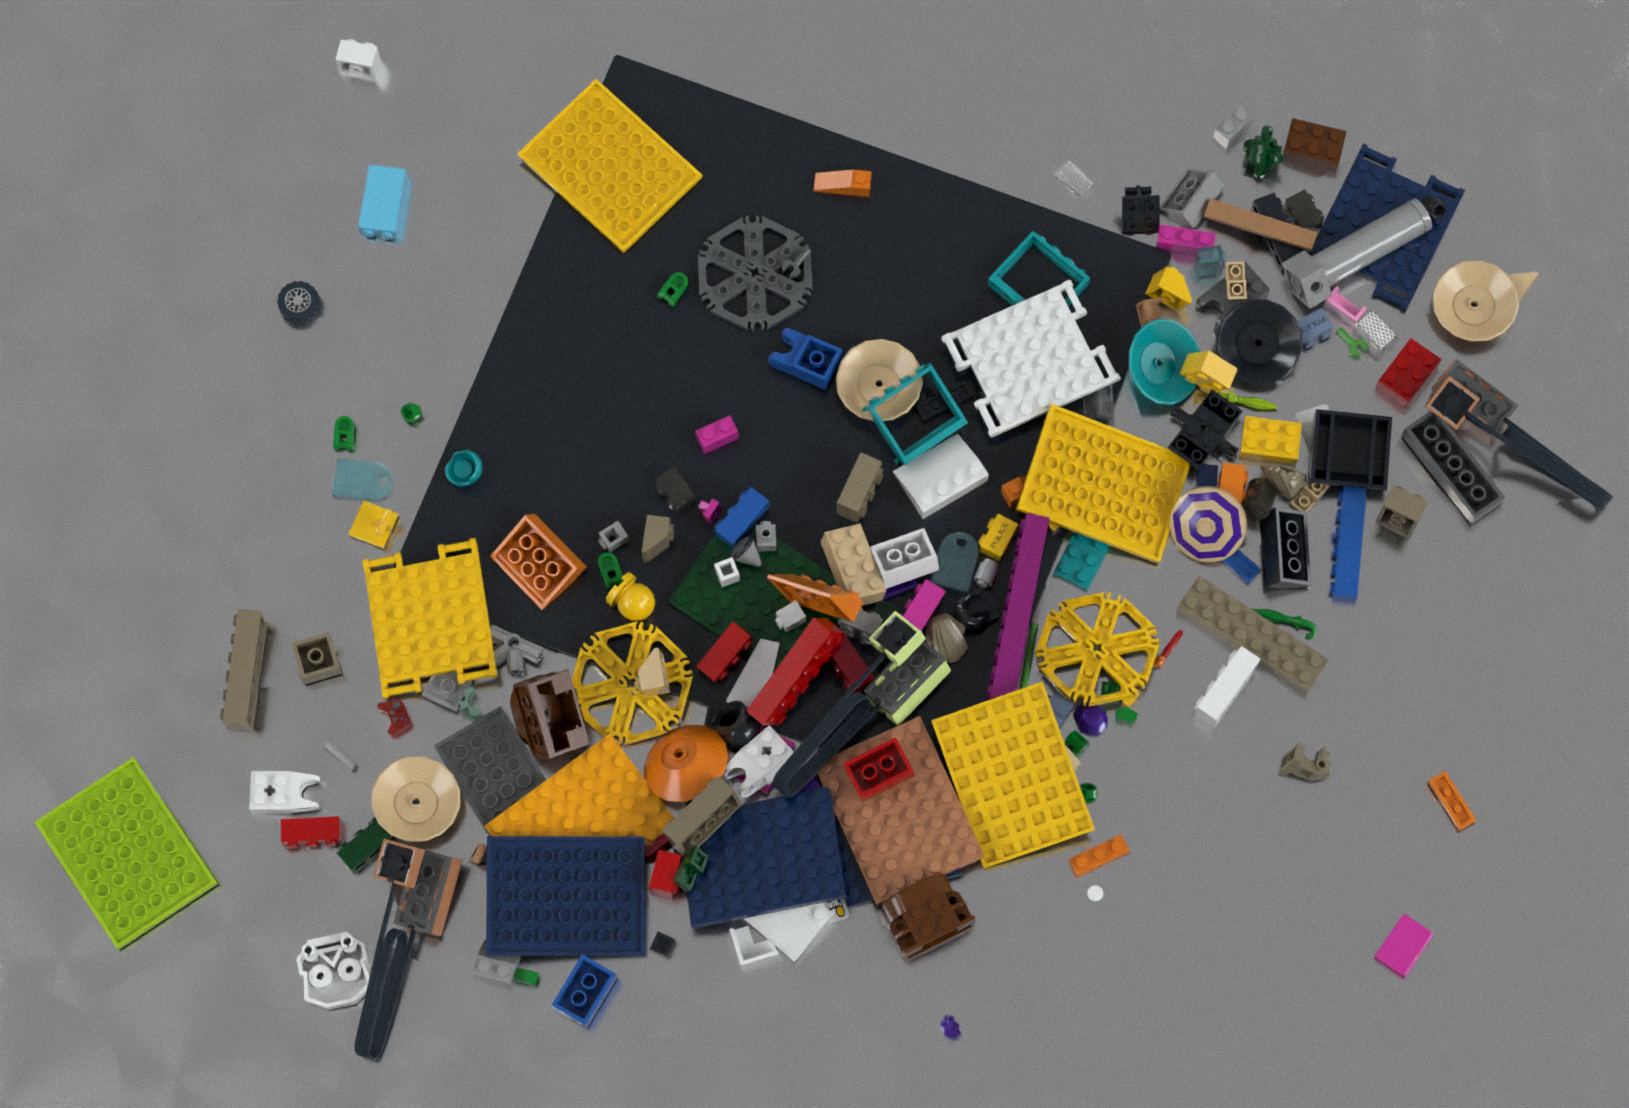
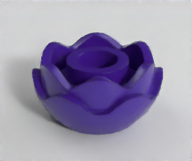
[940,1015,961,1038]

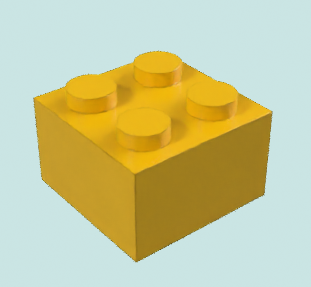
[1180,351,1237,393]

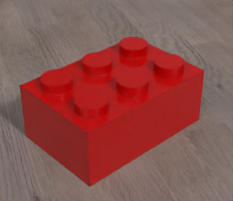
[1375,338,1442,409]
[843,737,915,803]

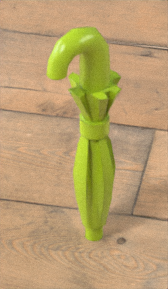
[1217,391,1277,410]

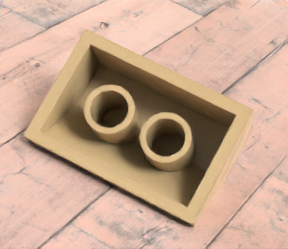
[636,648,670,697]

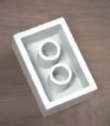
[870,528,939,589]

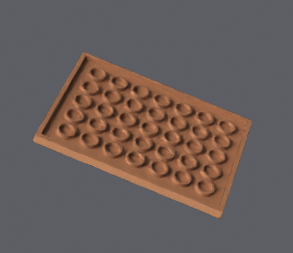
[818,716,985,906]

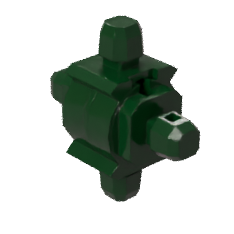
[1244,125,1284,178]

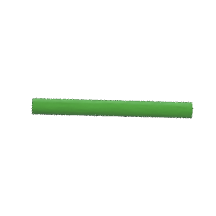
[1019,623,1038,689]

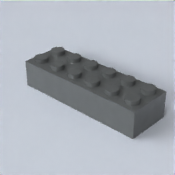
[1402,411,1505,525]

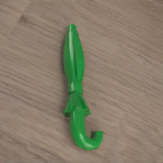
[1251,608,1317,639]

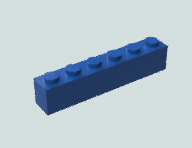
[1329,486,1367,603]

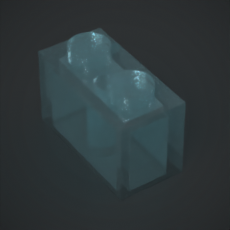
[1195,245,1226,279]

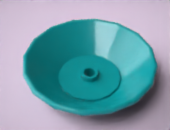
[1129,319,1200,405]

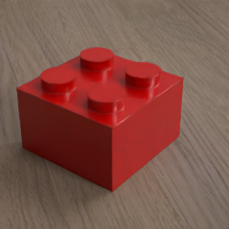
[649,850,683,900]

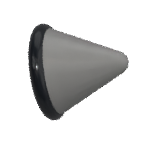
[729,535,761,567]

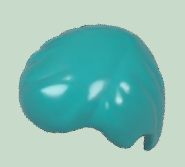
[445,450,483,487]

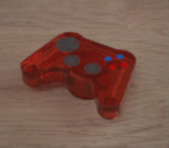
[377,699,411,737]

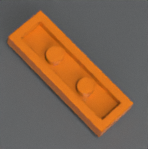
[1428,771,1477,831]
[1068,834,1130,878]

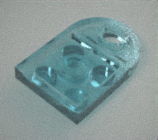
[332,458,392,501]
[931,532,978,593]

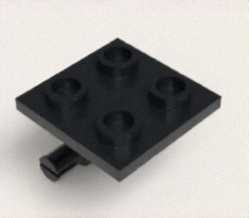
[1122,185,1160,233]

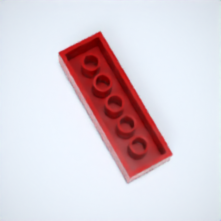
[746,618,844,725]

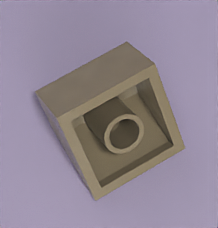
[642,515,674,563]

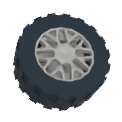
[277,281,320,325]

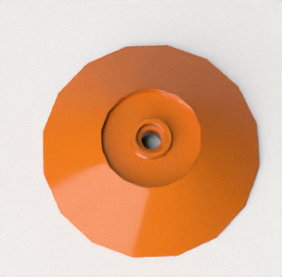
[644,725,728,802]

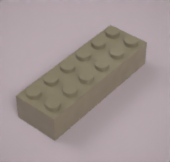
[220,609,266,733]

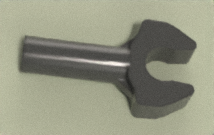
[782,247,811,279]

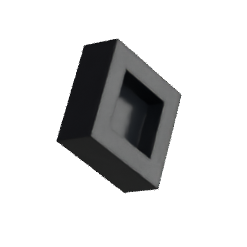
[650,931,676,958]

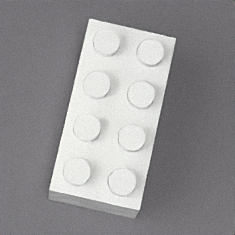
[1194,646,1261,729]

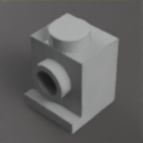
[598,521,629,552]
[756,521,776,552]

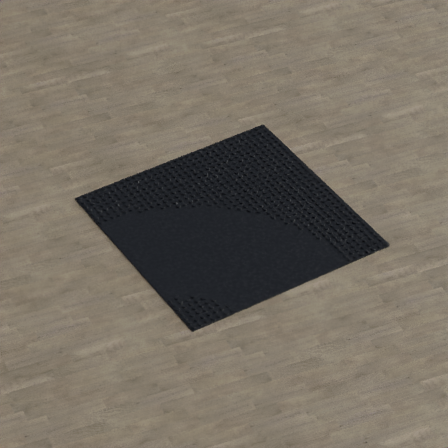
[393,55,1171,799]

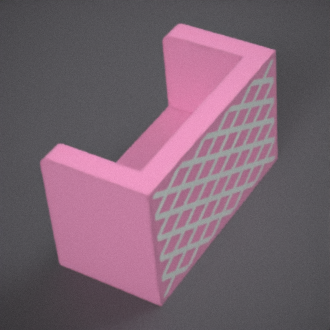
[1323,286,1367,329]

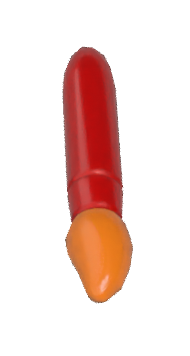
[1154,630,1183,668]

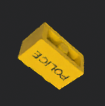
[978,514,1018,562]

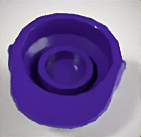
[1073,701,1108,736]

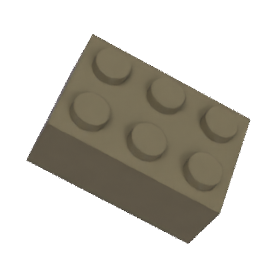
[837,453,883,523]
[1376,486,1428,538]

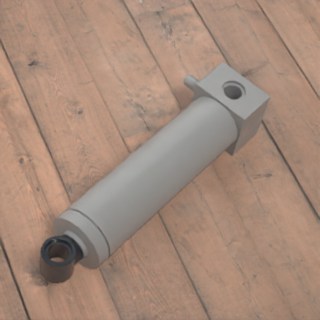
[1282,195,1447,308]

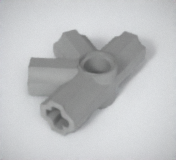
[490,624,544,674]

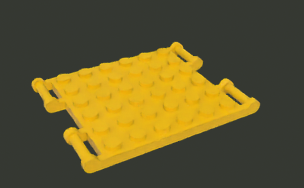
[362,538,498,699]

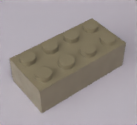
[662,776,742,857]

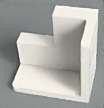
[729,926,779,970]

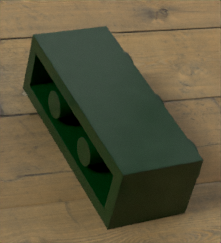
[336,817,396,874]

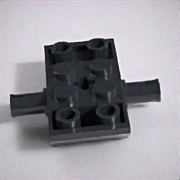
[1168,390,1243,470]

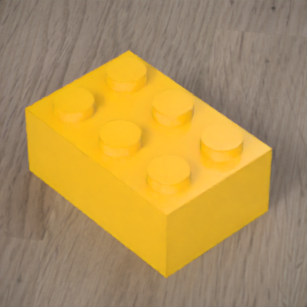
[1239,416,1302,466]

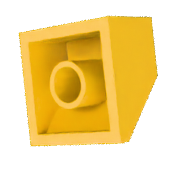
[1145,266,1192,312]

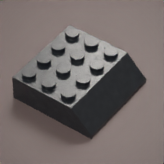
[1309,409,1392,491]

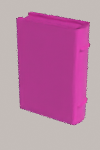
[1373,913,1434,979]

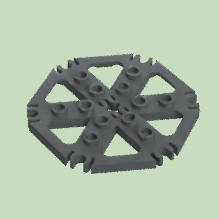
[698,216,813,332]

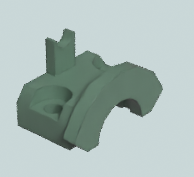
[457,686,483,721]

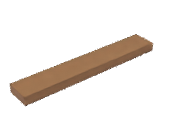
[1204,198,1318,251]

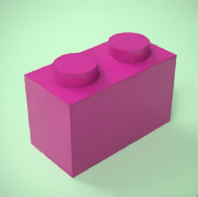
[695,415,739,454]

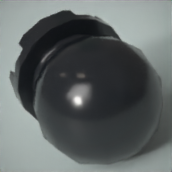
[712,701,760,750]

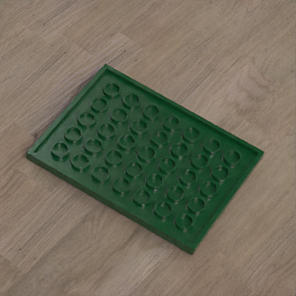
[668,524,839,673]

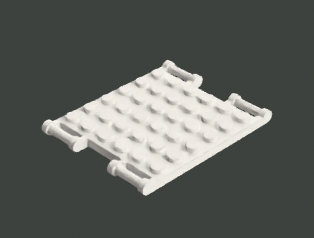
[941,280,1121,437]

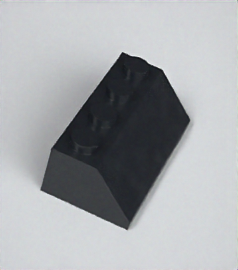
[1262,507,1311,589]

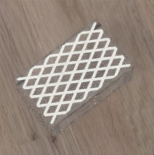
[1354,309,1398,356]

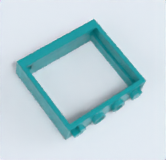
[988,231,1090,306]

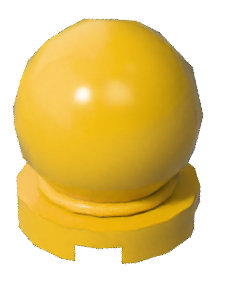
[606,572,655,621]

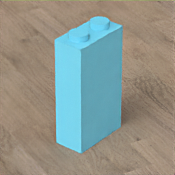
[358,165,408,239]

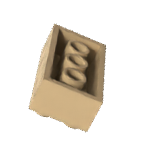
[821,524,886,606]

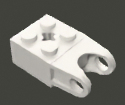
[723,725,794,797]
[249,771,320,815]

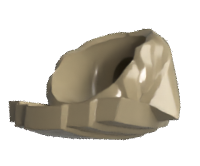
[1260,463,1307,498]
[925,614,969,663]

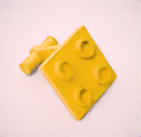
[348,500,399,549]

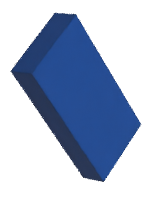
[1221,549,1262,585]

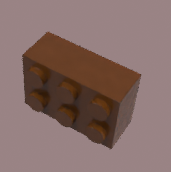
[1283,118,1347,173]

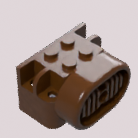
[510,669,590,759]
[882,873,976,962]

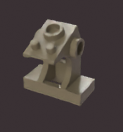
[1279,743,1331,781]

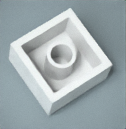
[336,39,381,81]

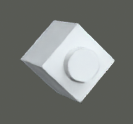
[714,557,740,587]
[775,601,806,633]

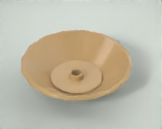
[1432,260,1519,342]
[836,339,923,421]
[371,756,460,842]

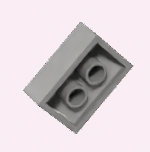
[1160,167,1224,228]

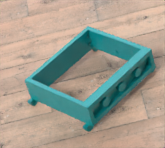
[861,363,968,465]

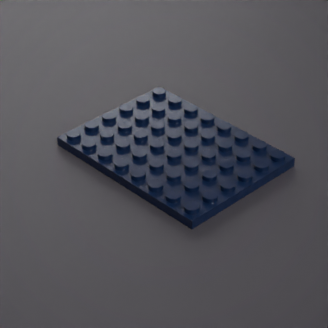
[682,787,847,928]
[486,836,645,956]

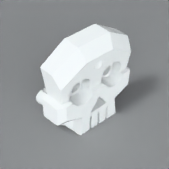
[296,931,370,1010]

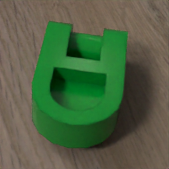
[657,272,688,307]
[333,416,354,451]
[598,553,624,589]

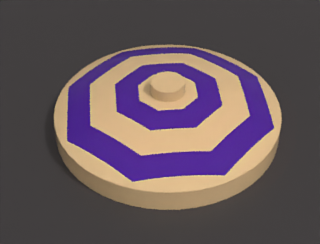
[1170,486,1247,562]

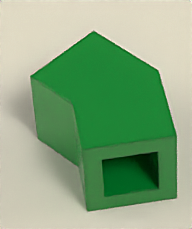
[1115,708,1138,726]
[514,968,539,986]

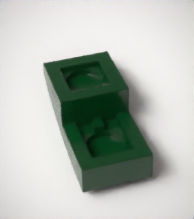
[673,846,709,891]

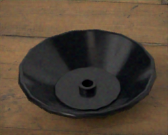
[1217,299,1302,385]

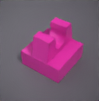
[698,499,722,525]

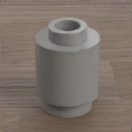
[974,558,999,588]

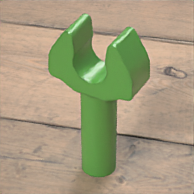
[1336,327,1368,358]

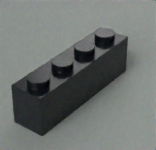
[1252,192,1304,272]

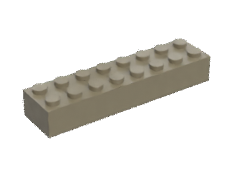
[1176,576,1329,696]

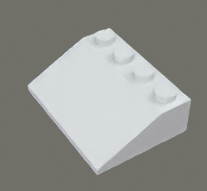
[893,434,989,519]
[744,903,834,963]

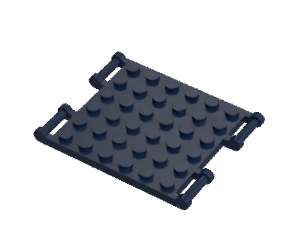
[1308,143,1465,310]

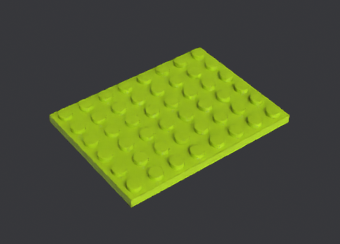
[34,757,218,950]

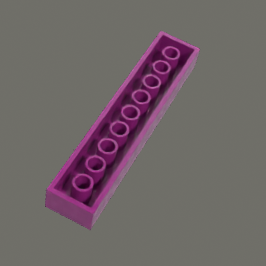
[986,513,1049,700]

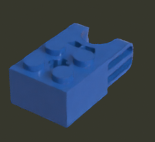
[768,328,843,390]

